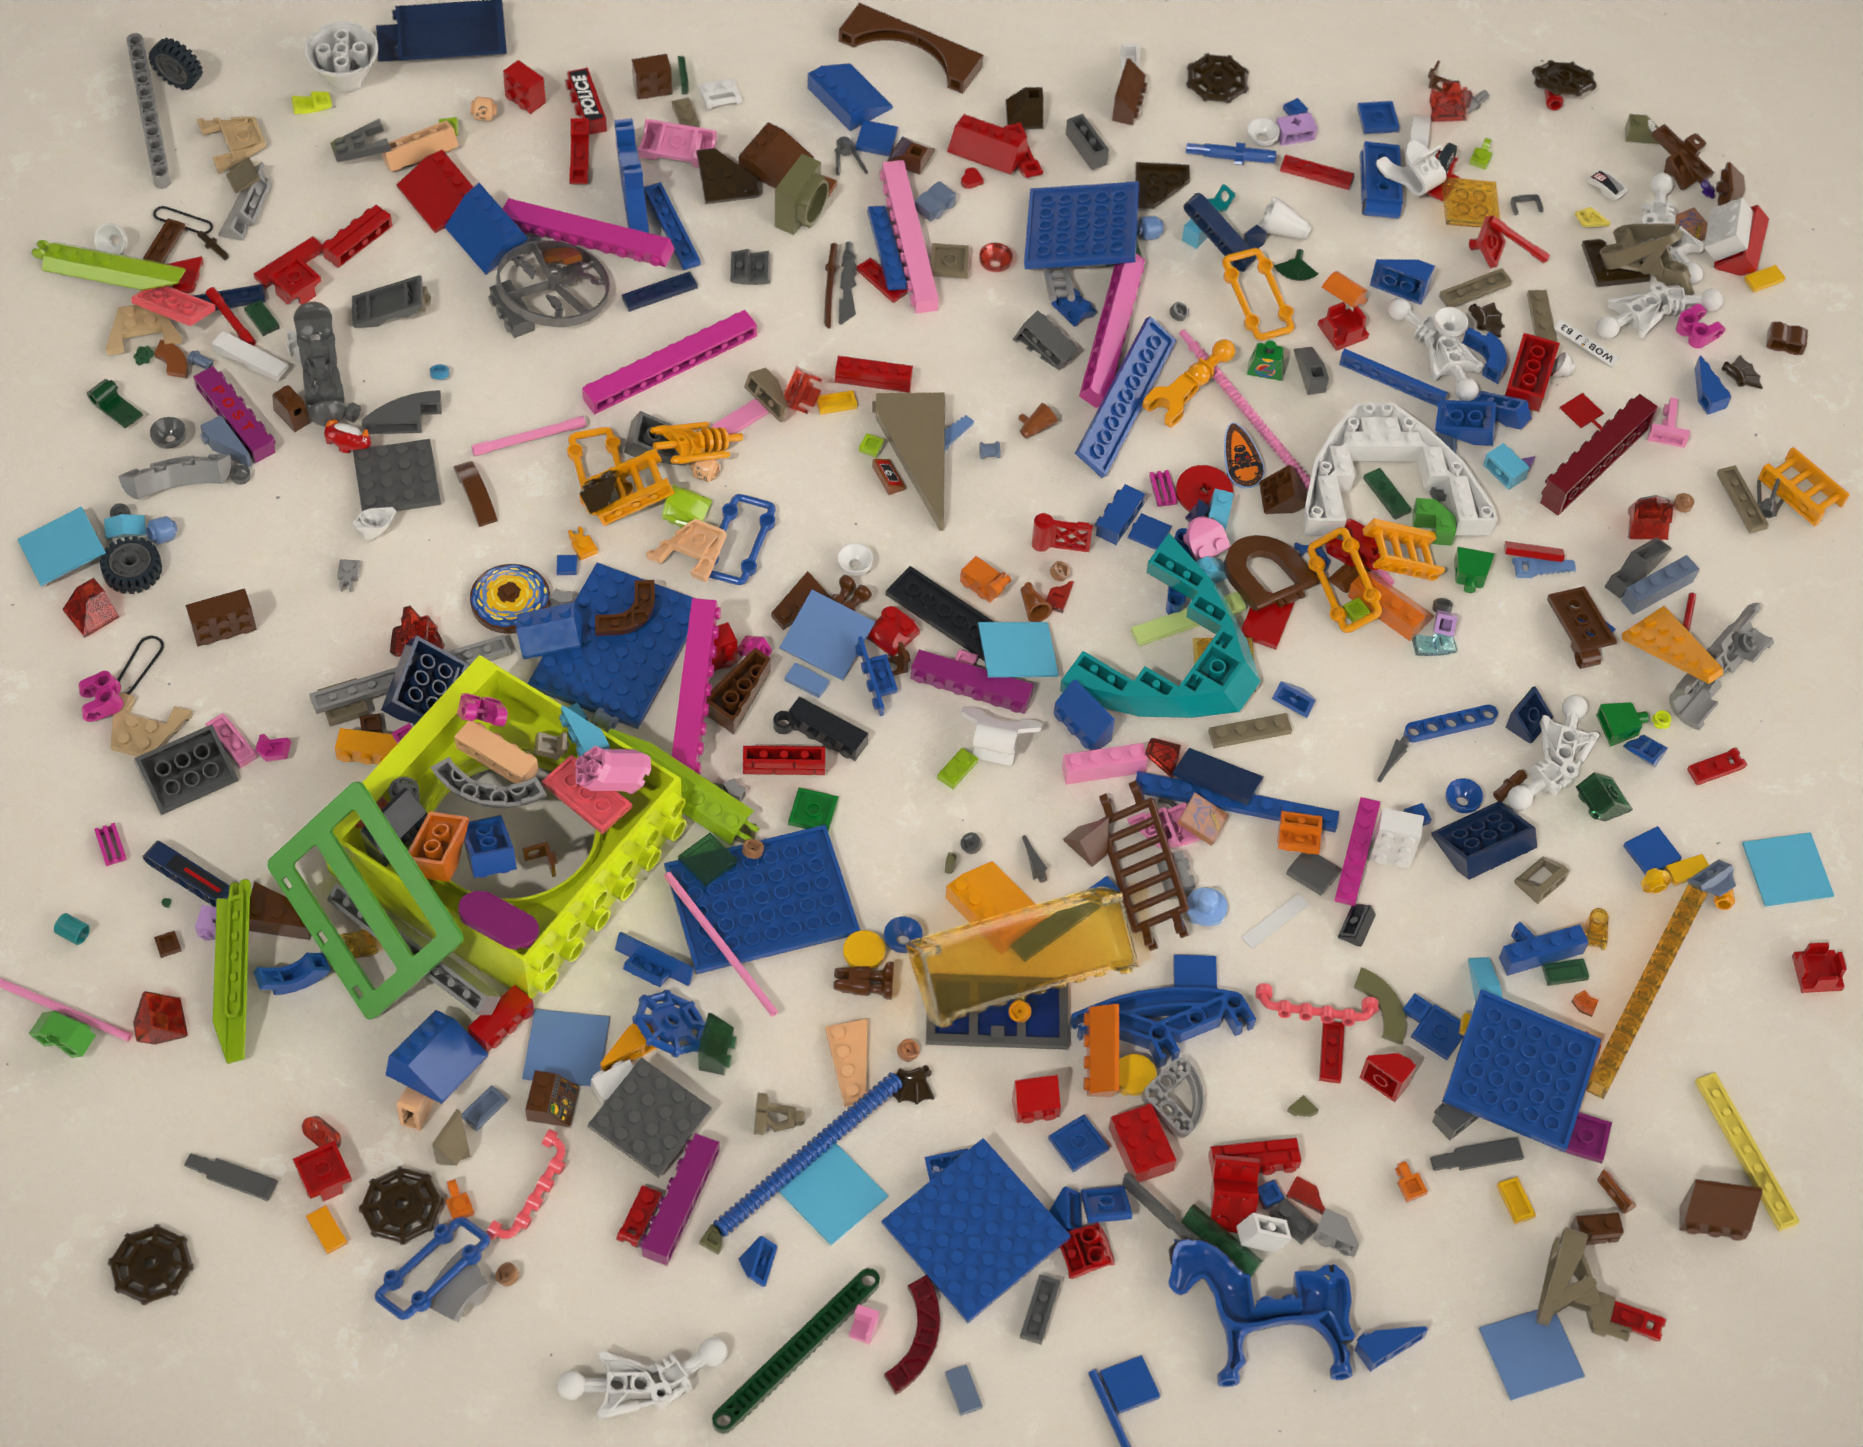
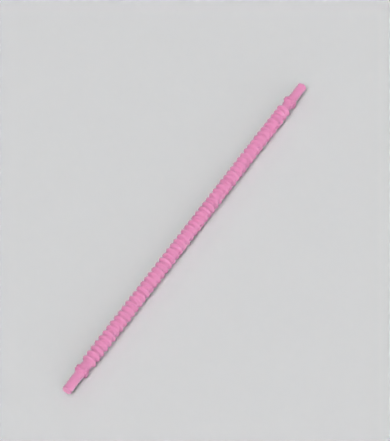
[1179,329,1395,585]

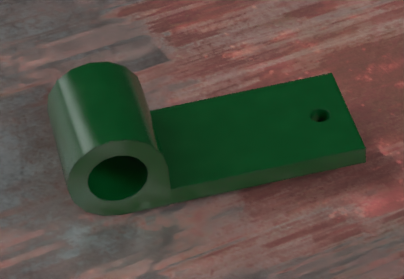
[87,379,143,428]

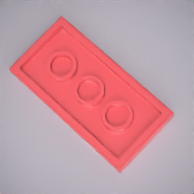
[131,286,216,326]
[541,755,632,835]

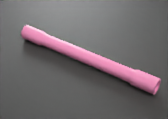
[471,416,586,456]

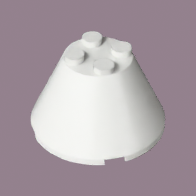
[305,21,378,92]

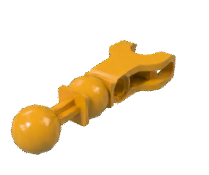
[1142,339,1236,428]

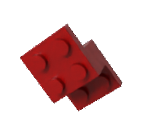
[1209,1154,1260,1233]

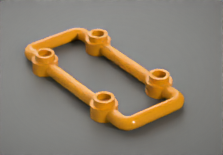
[1222,248,1295,341]
[567,427,633,516]
[1307,527,1382,633]

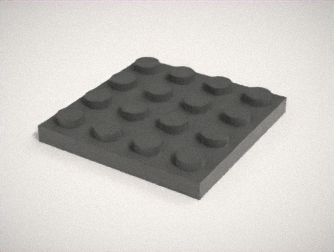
[353,439,441,511]
[588,1057,712,1178]

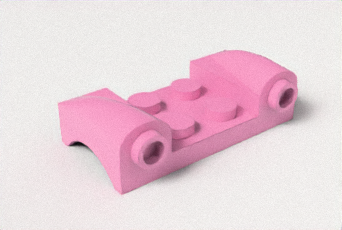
[638,119,717,168]

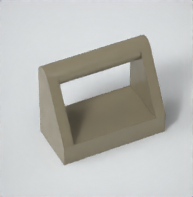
[1514,856,1570,904]

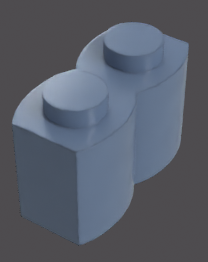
[915,181,956,221]

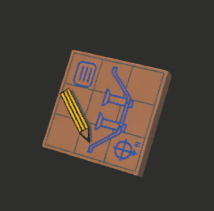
[1675,207,1708,241]
[1177,793,1229,846]

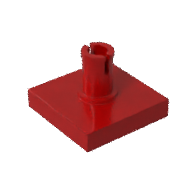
[1469,216,1506,268]

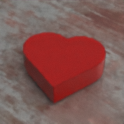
[961,167,984,189]

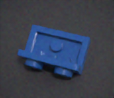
[1051,288,1097,326]

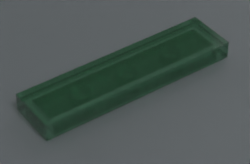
[1181,1204,1263,1278]

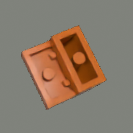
[1321,271,1368,308]
[1277,811,1322,855]

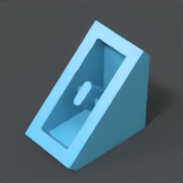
[104,514,146,539]

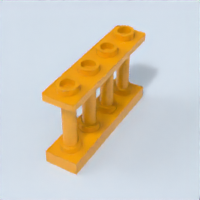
[1758,447,1850,527]
[585,449,675,526]
[1362,518,1445,581]

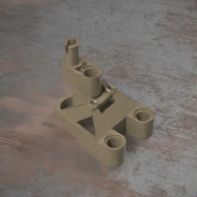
[1600,223,1694,295]
[1536,1227,1631,1342]

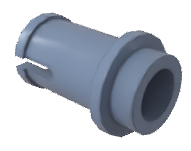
[187,351,214,370]

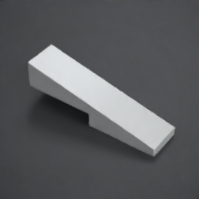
[211,331,289,380]

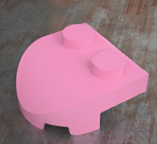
[1184,516,1230,561]

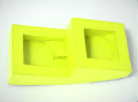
[291,91,332,114]

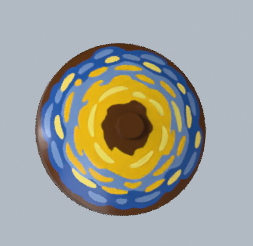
[470,564,550,634]

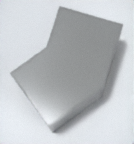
[549,588,572,606]
[723,778,746,802]

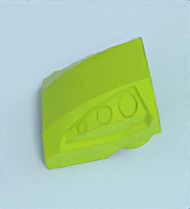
[662,484,712,528]

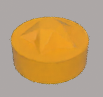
[1009,1000,1031,1023]

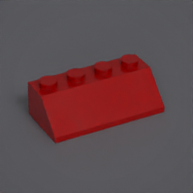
[947,114,1028,175]
[1714,205,1769,276]

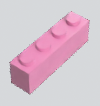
[1062,743,1148,785]

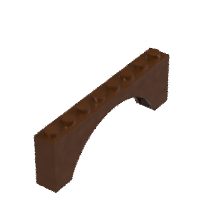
[839,3,983,94]

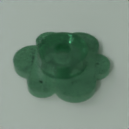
[133,346,154,365]

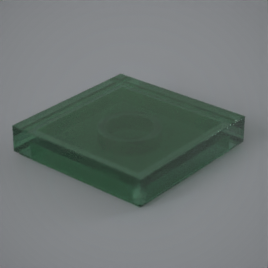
[678,833,737,887]

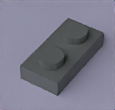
[1269,1198,1317,1245]

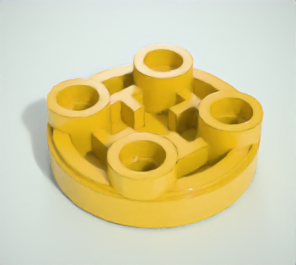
[843,930,886,970]
[1119,1054,1157,1096]

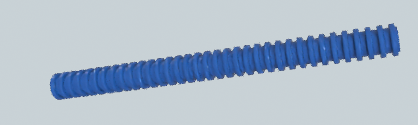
[713,1072,902,1237]

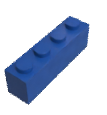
[1499,924,1589,976]

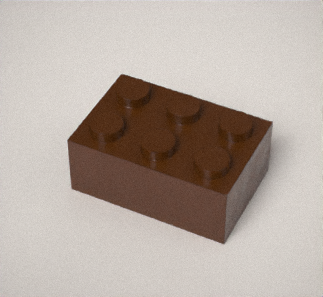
[185,588,257,646]

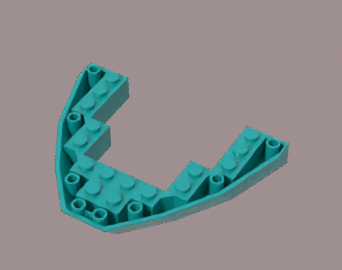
[1060,533,1261,718]

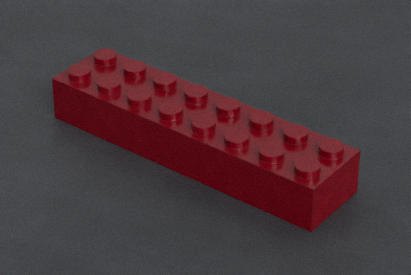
[1540,393,1658,516]

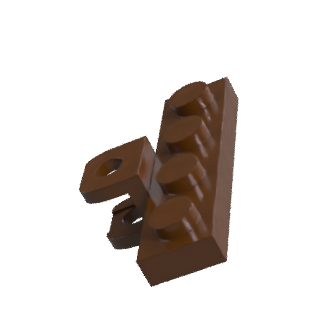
[1651,124,1715,183]

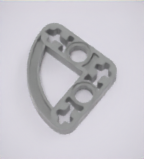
[1141,1057,1204,1138]

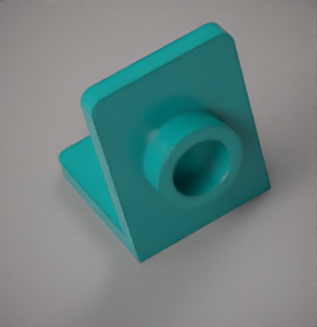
[1208,184,1236,212]

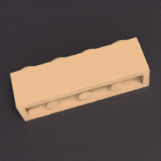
[382,121,458,172]
[454,721,539,784]

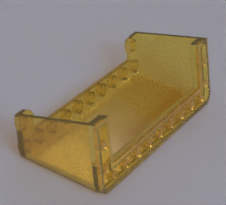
[906,887,1139,1028]

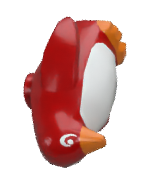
[324,419,372,453]

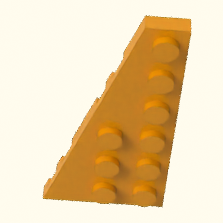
[1621,606,1723,684]

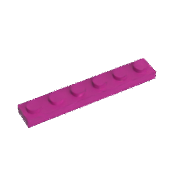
[1334,797,1380,906]

